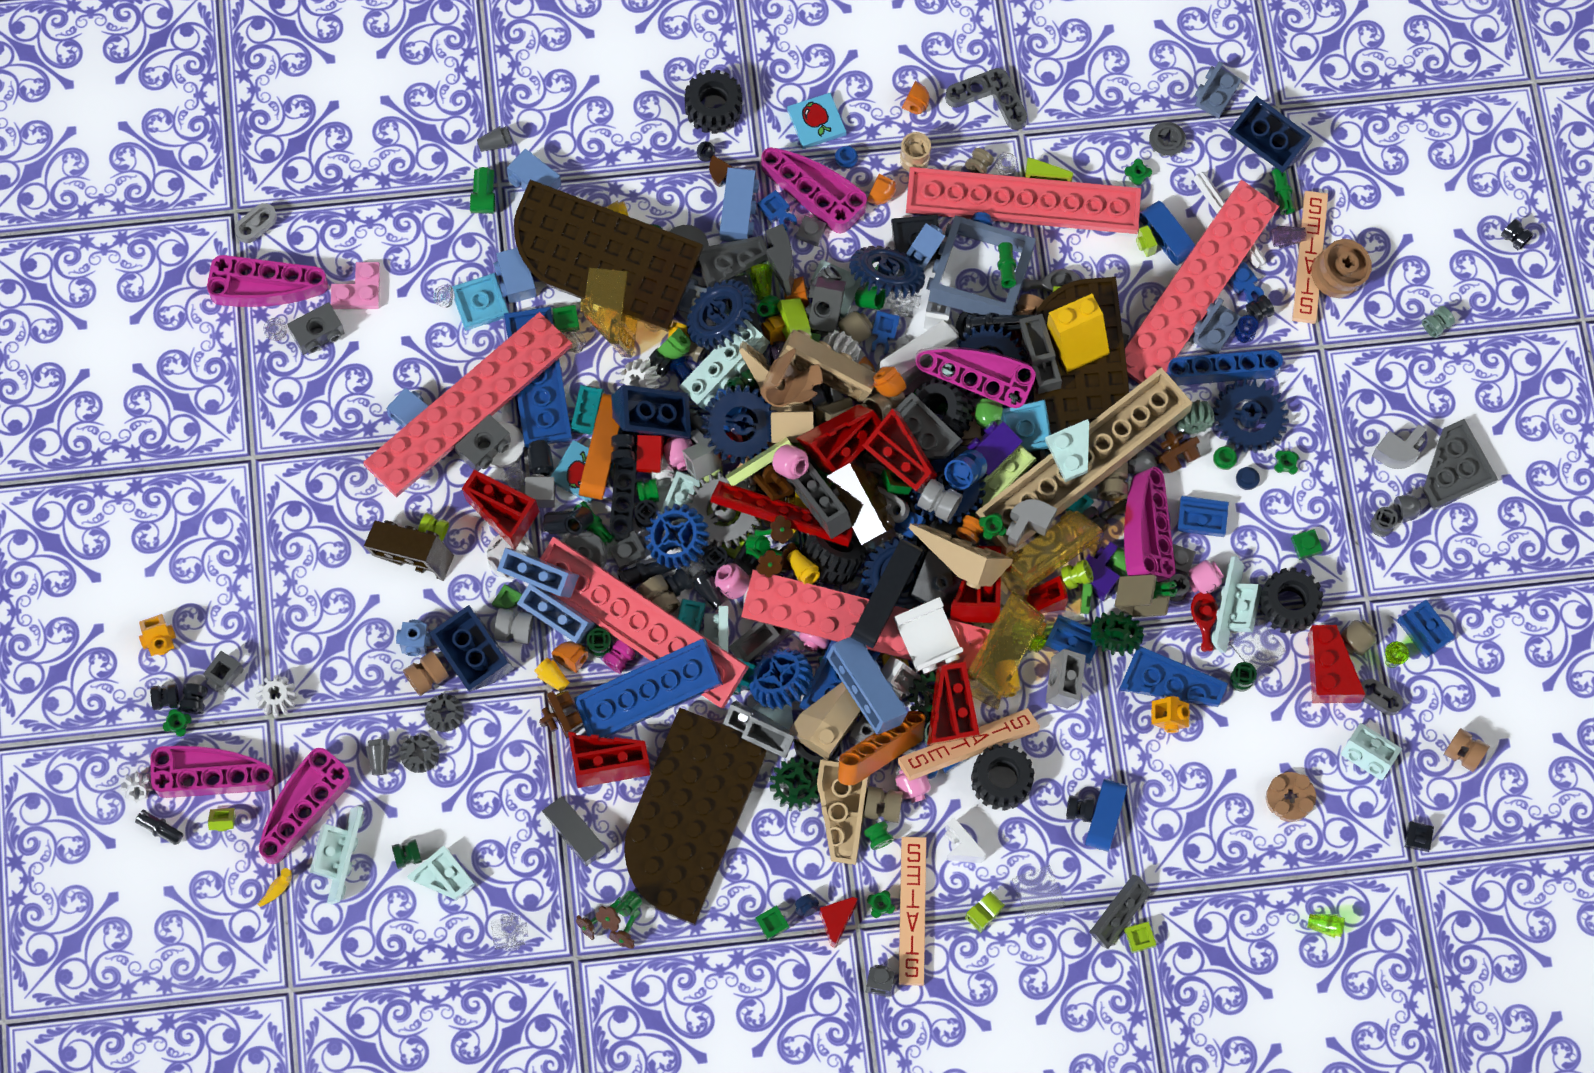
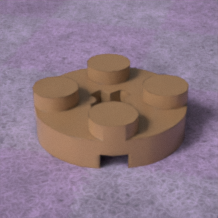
[1266,772,1316,822]

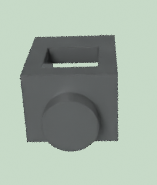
[203,651,244,692]
[865,965,895,998]

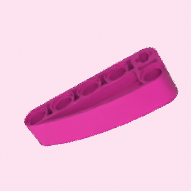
[761,147,867,234]
[207,255,328,307]
[915,347,1036,408]
[1124,467,1175,582]
[150,746,276,798]
[259,748,351,864]

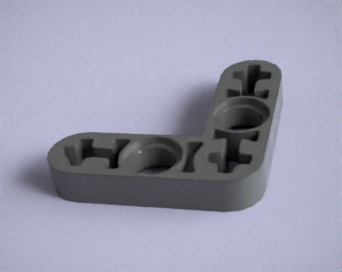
[945,68,1027,130]

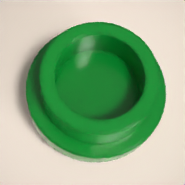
[1213,446,1237,470]

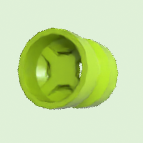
[418,513,449,541]
[1061,560,1093,590]

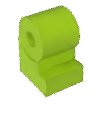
[965,891,1005,933]

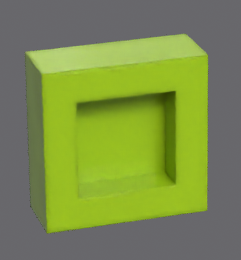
[1136,225,1158,257]
[208,808,236,832]
[1124,921,1156,954]

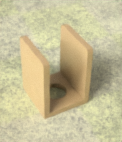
[771,404,814,443]

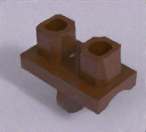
[1156,431,1201,473]
[750,463,794,502]
[539,691,583,739]

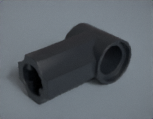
[543,507,594,536]

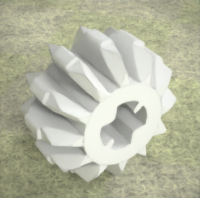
[822,330,861,362]
[619,359,661,389]
[255,675,297,717]

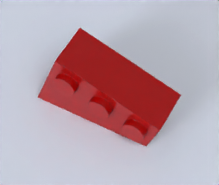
[796,405,882,474]
[862,408,938,494]
[462,470,540,549]
[950,546,1001,623]
[1308,625,1366,703]
[927,662,980,746]
[568,732,651,788]

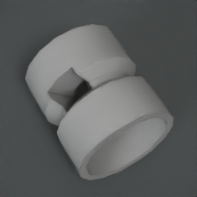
[917,479,963,522]
[494,608,534,645]

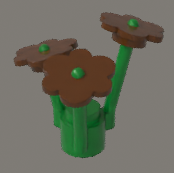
[745,515,799,578]
[576,891,642,949]

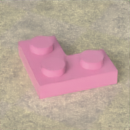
[331,262,380,309]

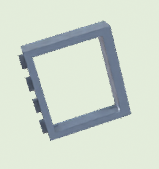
[926,215,1036,317]

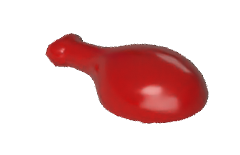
[1191,592,1218,652]

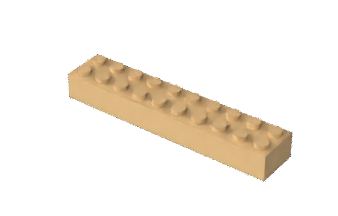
[975,367,1193,556]

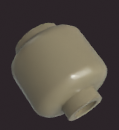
[838,311,873,344]
[1341,619,1377,655]

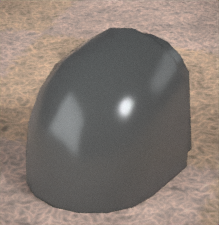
[1128,450,1158,476]
[1393,495,1421,523]

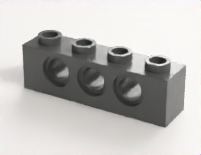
[783,446,852,539]

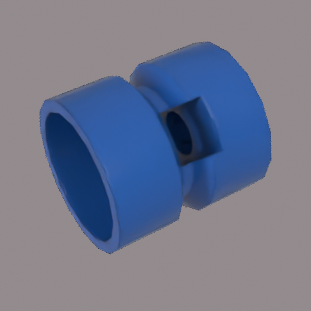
[944,449,987,490]

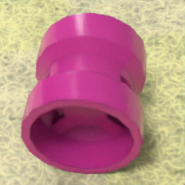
[602,640,636,674]

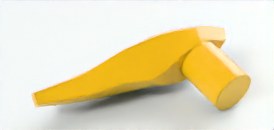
[257,868,292,907]

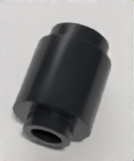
[527,440,554,477]

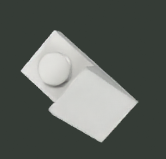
[945,817,986,863]

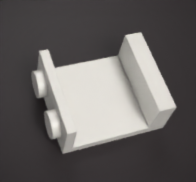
[893,597,963,674]

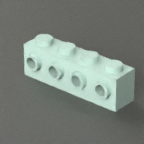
[679,320,770,411]

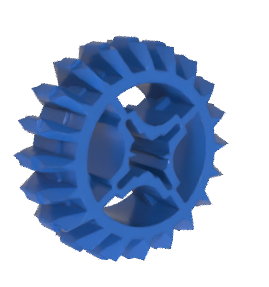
[645,504,710,569]
[748,647,814,710]

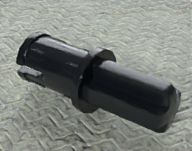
[135,809,183,845]

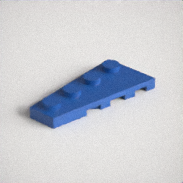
[1119,646,1228,707]

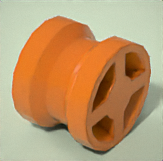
[956,515,984,545]

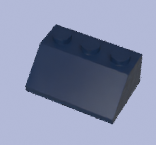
[1228,95,1313,173]
[611,385,691,439]
[429,605,514,692]

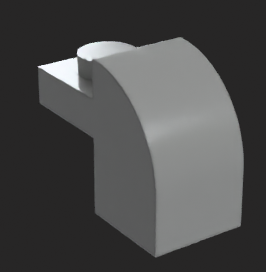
[1372,424,1426,469]
[682,429,723,480]
[1006,499,1057,548]

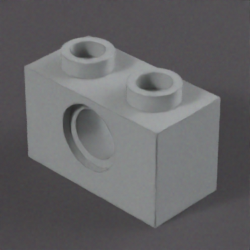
[1046,649,1086,709]

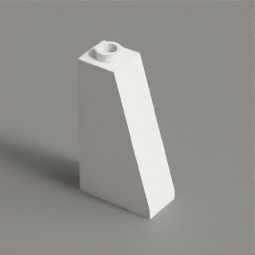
[879,320,959,386]

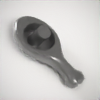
[1022,269,1080,293]

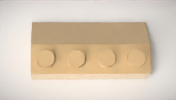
[777,329,876,403]

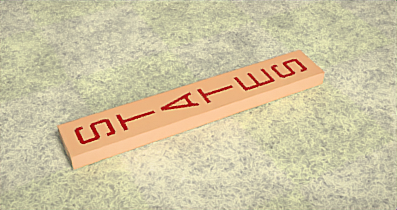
[1292,191,1328,324]
[898,708,1040,781]
[898,837,926,986]

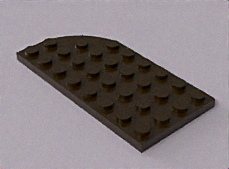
[514,179,704,332]
[1032,276,1137,462]
[624,707,768,926]

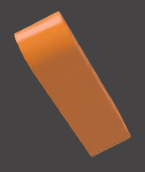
[579,393,620,500]
[838,711,925,786]

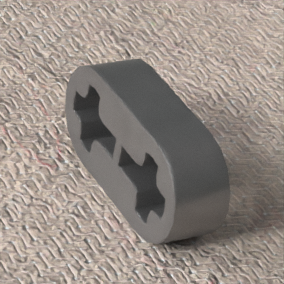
[1361,679,1403,716]

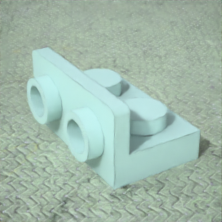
[704,606,728,652]
[1341,723,1402,780]

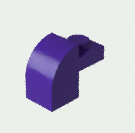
[1086,541,1120,602]

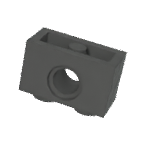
[806,276,846,333]
[287,302,345,355]
[455,414,511,471]

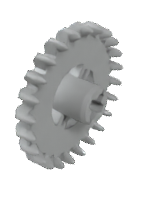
[685,471,761,548]

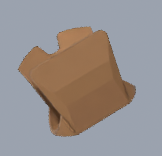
[760,348,823,407]

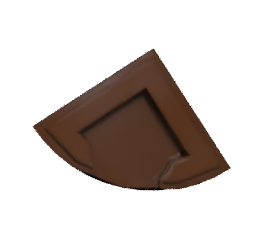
[709,155,732,187]

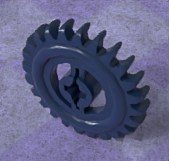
[849,245,926,299]
[686,279,756,350]
[950,324,1027,399]
[1212,378,1289,453]
[701,385,778,464]
[909,452,986,525]
[862,538,933,610]

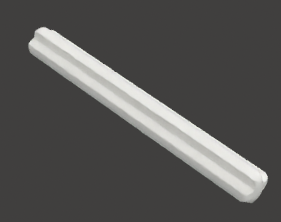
[1194,172,1266,268]

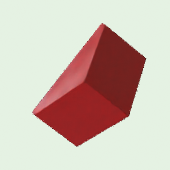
[636,433,665,473]
[1024,576,1068,616]
[819,897,858,948]

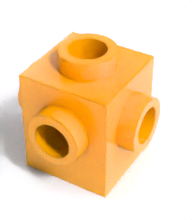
[139,614,176,657]
[1151,696,1190,733]

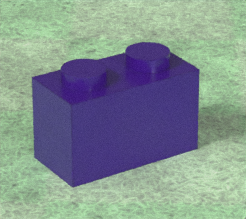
[967,420,1023,476]

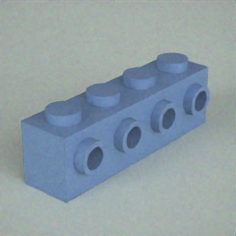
[826,637,908,735]

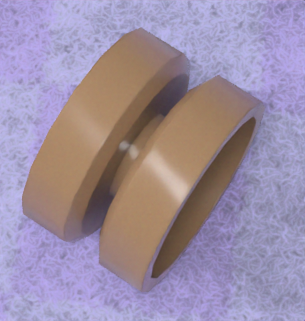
[1311,239,1372,299]

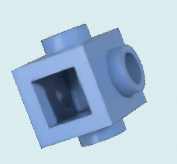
[396,619,432,656]

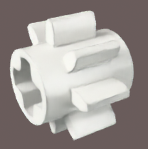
[121,771,152,803]

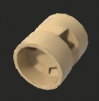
[900,132,931,172]

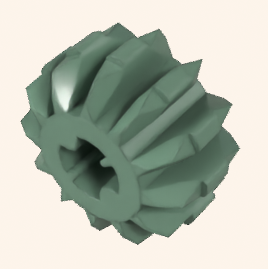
[1175,400,1215,435]

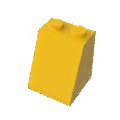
[1047,294,1110,373]

